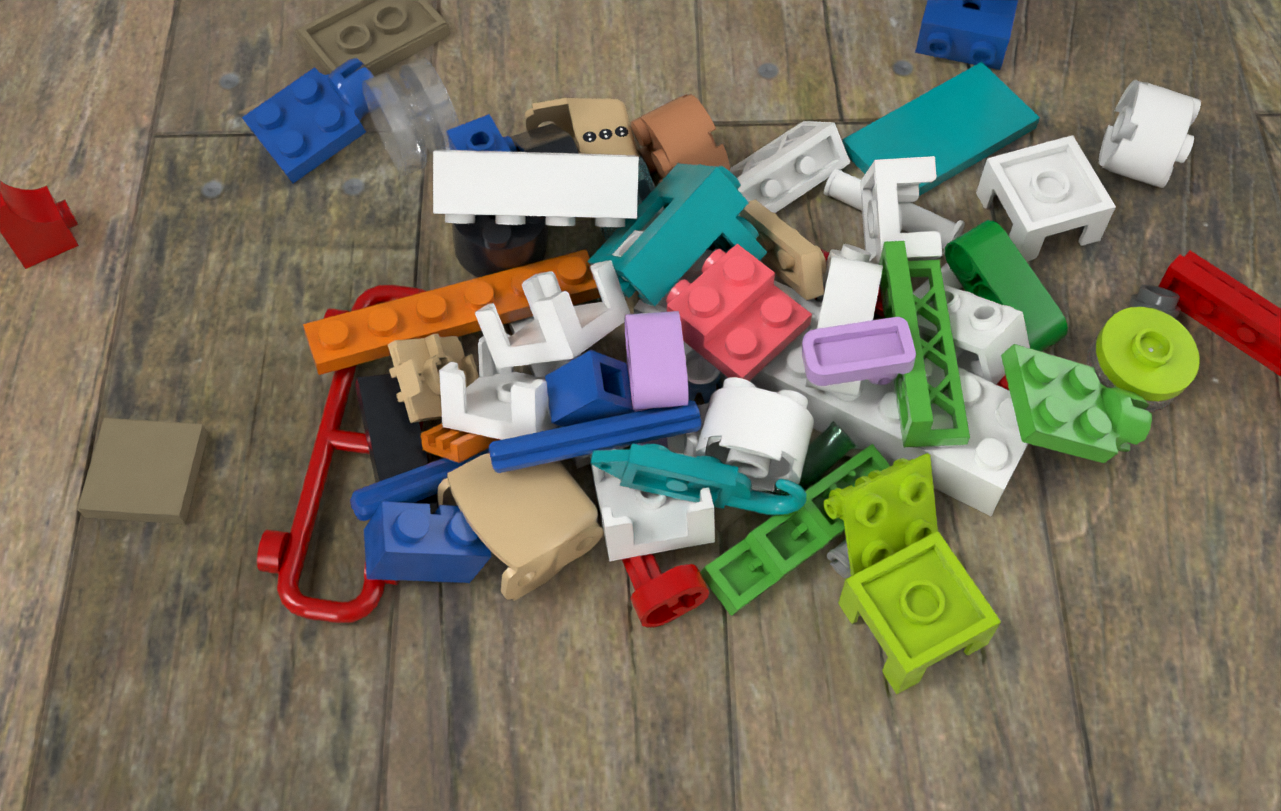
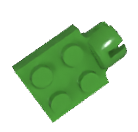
[1001,344,1152,463]

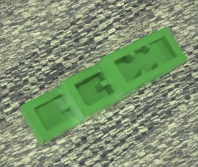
[700,444,890,616]

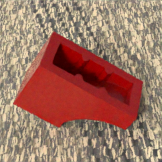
[0,181,79,269]

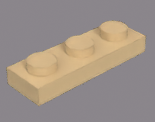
[740,199,827,301]

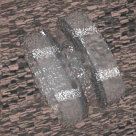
[362,57,460,176]

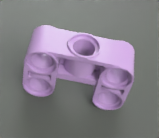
[625,311,689,448]

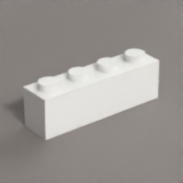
[433,150,639,227]

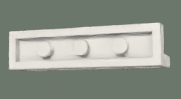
[730,121,850,216]

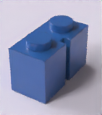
[364,501,492,583]

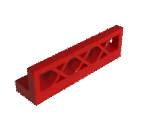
[1158,250,1281,377]

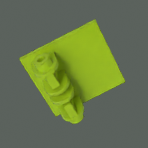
[824,453,938,576]

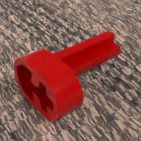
[621,554,709,628]

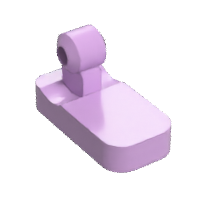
[802,317,916,386]

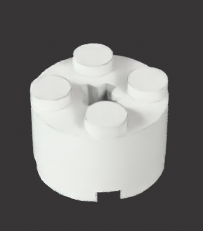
[1099,80,1201,188]
[694,377,814,491]

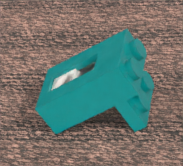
[587,163,767,306]

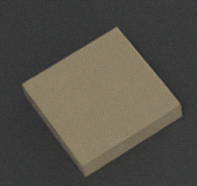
[77,418,208,524]

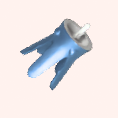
[685,350,723,404]

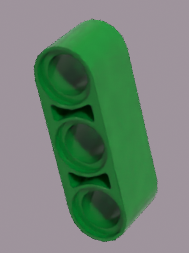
[945,220,1068,352]

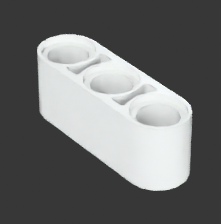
[805,256,883,397]

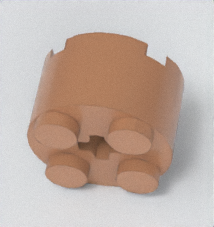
[630,94,730,184]

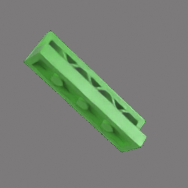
[879,241,970,448]

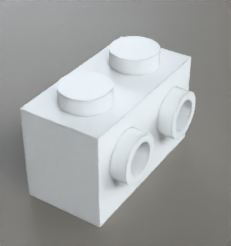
[917,284,1030,384]

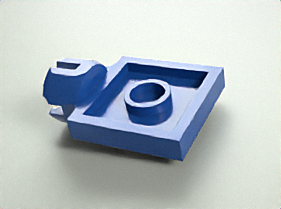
[242,58,385,184]

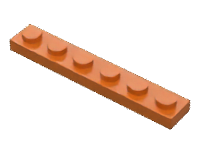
[303,249,601,375]

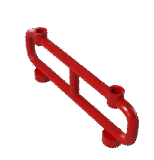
[257,284,427,623]

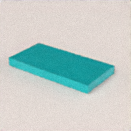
[842,62,1040,196]

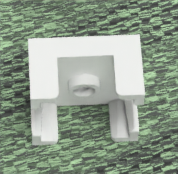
[976,135,1116,262]
[860,156,942,265]
[475,260,630,369]
[439,334,581,440]
[590,432,715,561]

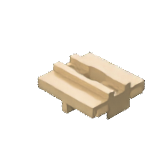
[388,334,479,423]

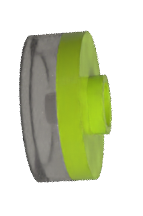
[1087,307,1200,412]

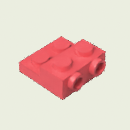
[666,244,812,381]

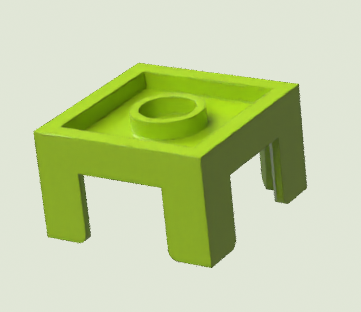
[838,531,1001,694]

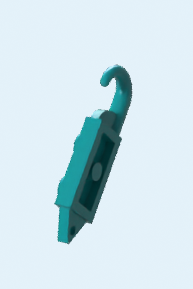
[591,443,807,515]

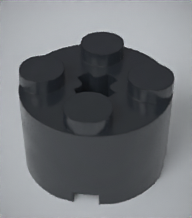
[452,215,548,278]

